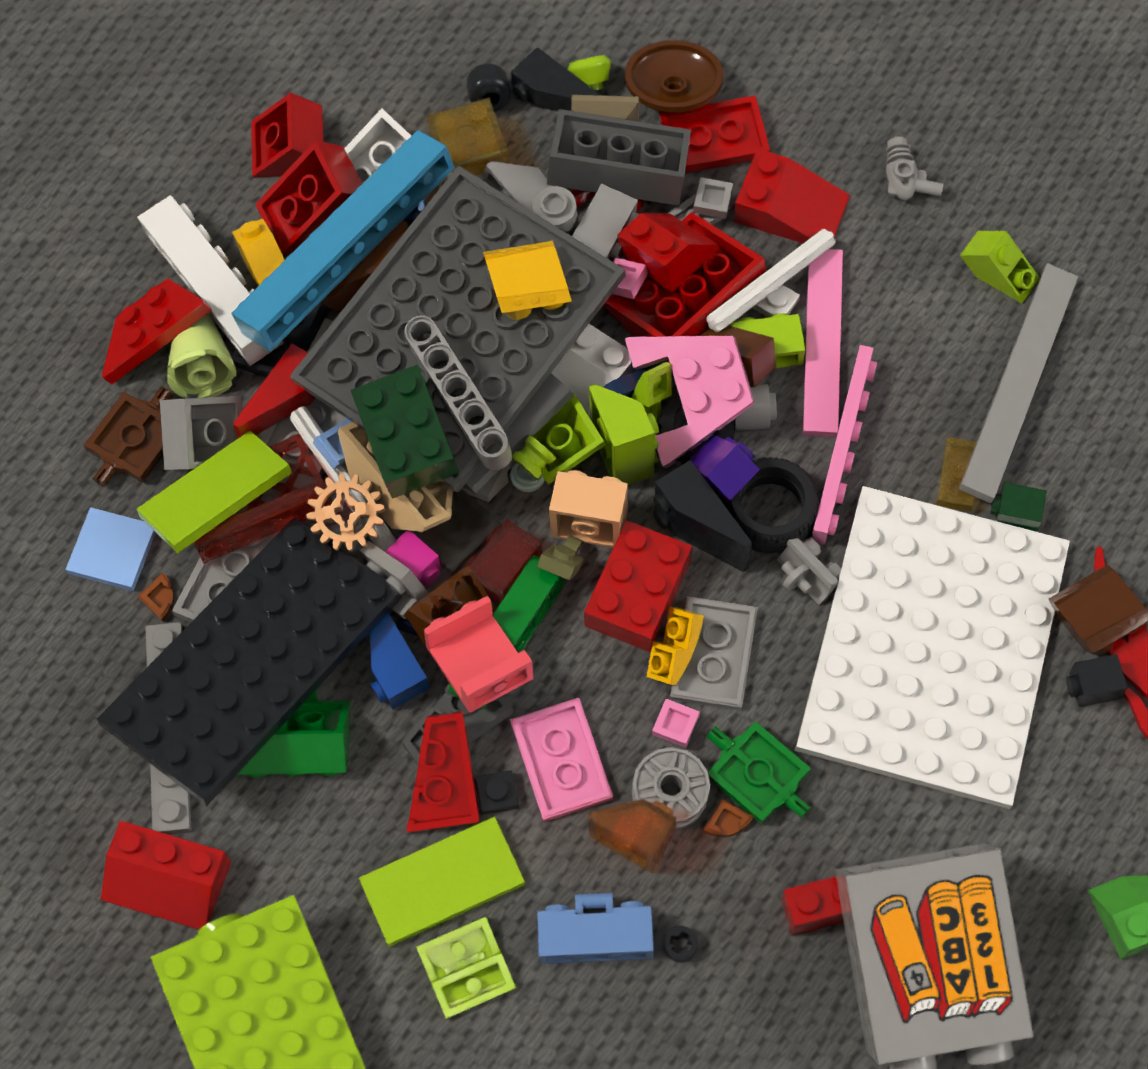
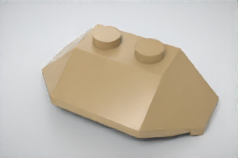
[338,422,453,532]

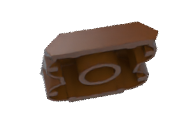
[1048,565,1148,655]
[404,566,496,656]

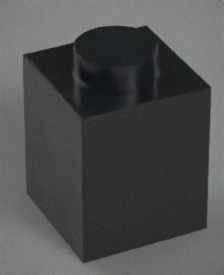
[1066,654,1128,707]

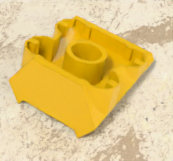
[483,241,572,320]

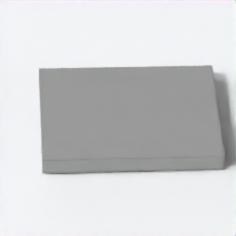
[670,596,758,711]

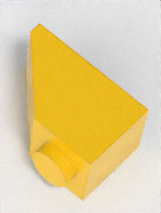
[232,218,285,286]

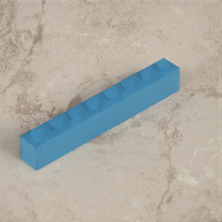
[231,130,455,352]

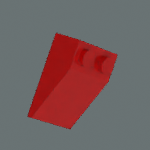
[255,140,363,257]
[734,148,850,244]

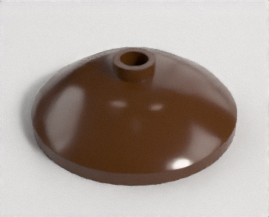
[625,40,723,113]

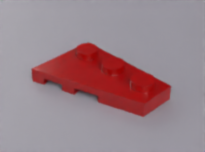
[406,711,480,833]

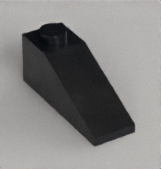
[511,47,602,112]

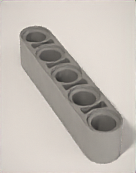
[405,316,512,470]

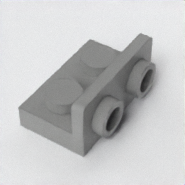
[360,541,429,619]

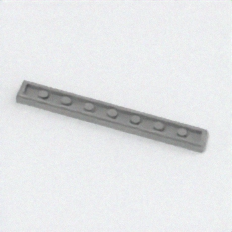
[958,263,1078,503]

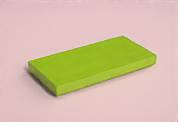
[136,431,292,553]
[359,816,525,947]

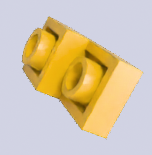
[646,607,704,685]

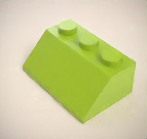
[589,384,659,485]

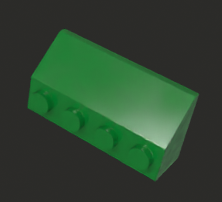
[237,700,350,778]

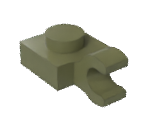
[537,535,584,580]

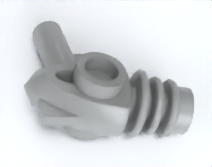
[886,137,944,201]

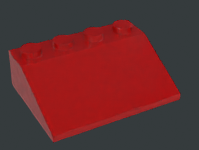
[603,212,767,363]

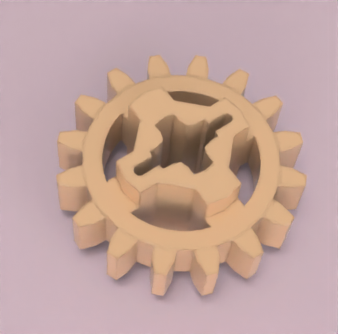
[307,473,385,552]

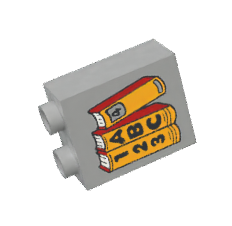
[835,843,1033,1069]

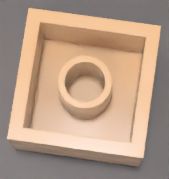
[549,470,628,548]

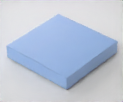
[65,507,156,591]

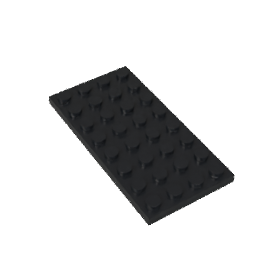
[97,517,403,806]

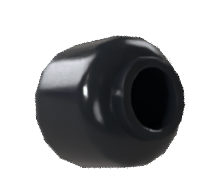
[466,63,511,112]

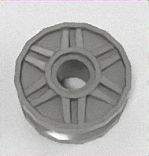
[632,747,710,831]

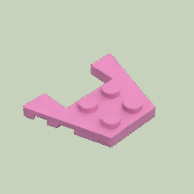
[625,336,755,468]

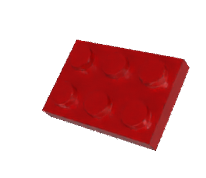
[659,95,770,173]

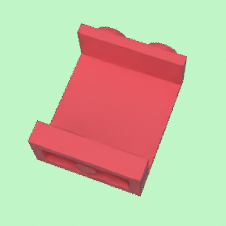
[424,596,534,713]

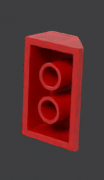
[101,820,231,930]

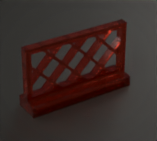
[194,434,332,564]

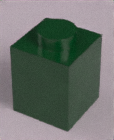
[990,482,1047,532]

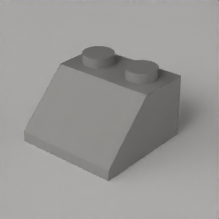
[160,396,242,470]

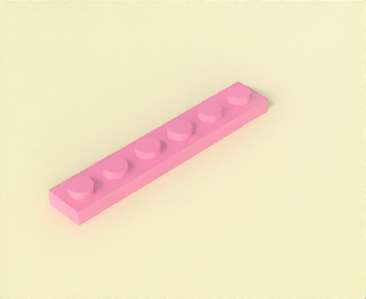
[812,345,877,546]

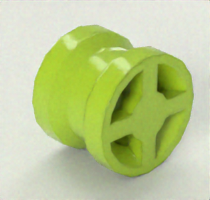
[512,435,556,480]

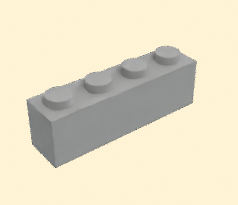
[572,183,639,261]

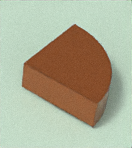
[137,573,174,622]
[703,799,754,837]

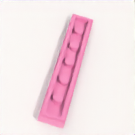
[803,249,843,437]

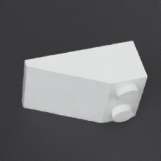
[344,108,411,183]
[551,324,637,416]

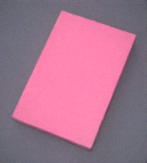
[510,697,613,822]

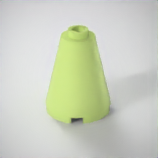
[167,313,236,398]

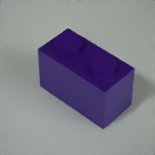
[686,434,760,500]

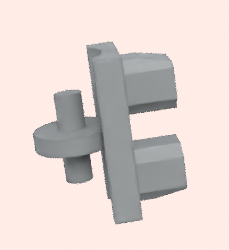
[777,537,841,606]

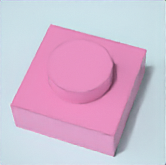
[612,257,648,299]
[652,699,700,748]

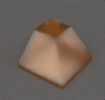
[588,799,676,874]

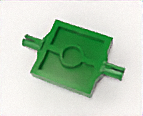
[706,721,811,825]

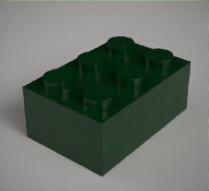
[350,364,459,499]

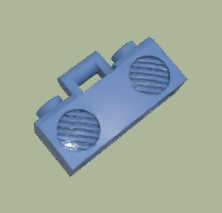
[537,893,653,964]

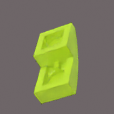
[632,362,672,424]

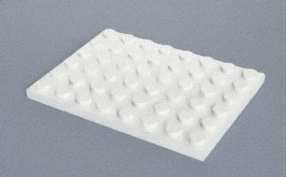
[795,486,1070,809]

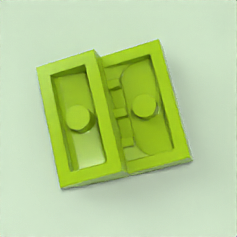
[416,916,516,1018]

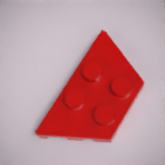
[102,278,212,385]

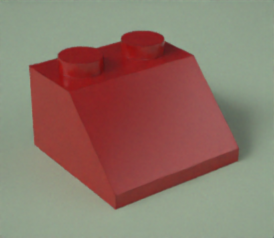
[251,92,324,178]
[617,213,719,292]

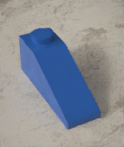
[370,613,430,710]

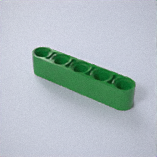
[448,555,566,709]

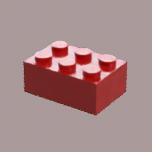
[584,520,692,653]

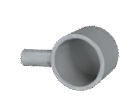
[532,186,578,236]
[735,384,777,431]

